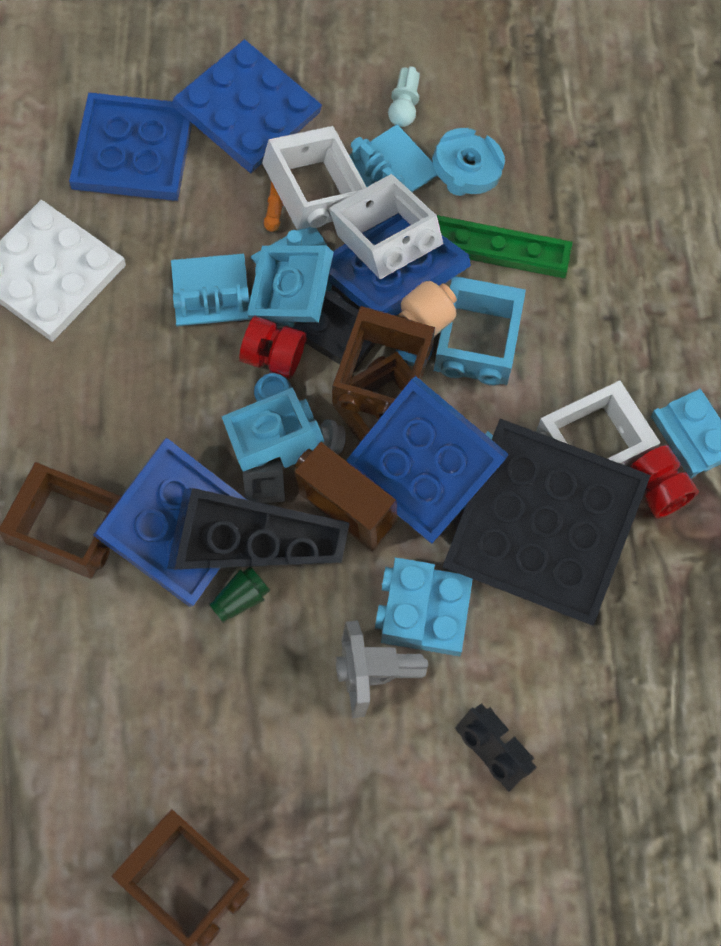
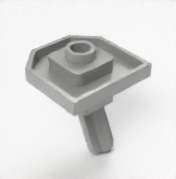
[336,620,429,718]

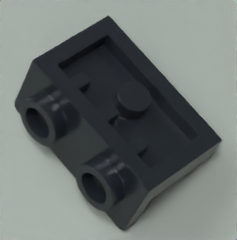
[292,290,376,373]

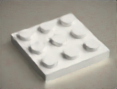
[0,200,126,342]

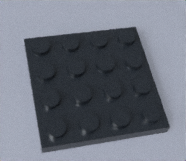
[443,418,651,626]

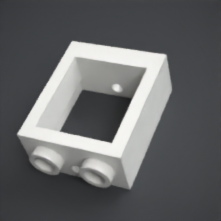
[262,126,366,230]
[329,174,443,279]
[536,381,660,467]

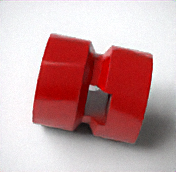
[239,316,306,379]
[630,445,699,519]

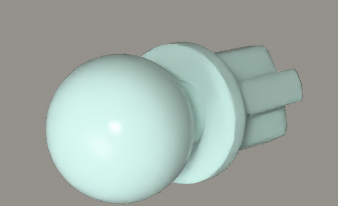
[388,66,420,127]

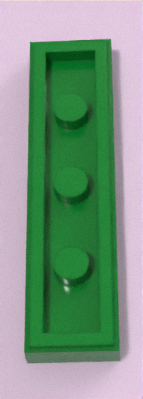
[437,215,573,279]

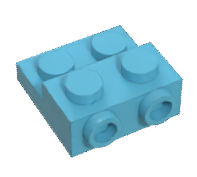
[247,245,334,327]
[221,387,324,472]
[375,557,473,657]

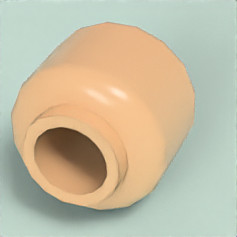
[399,281,457,337]

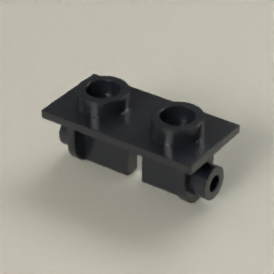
[455,703,537,792]

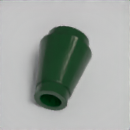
[209,566,270,623]

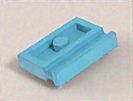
[651,388,721,478]

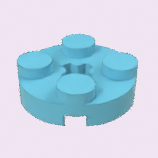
[432,128,505,196]

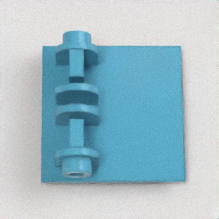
[349,125,438,192]
[171,254,251,326]

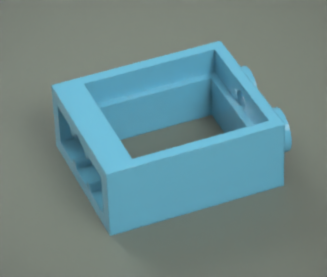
[434,276,526,385]

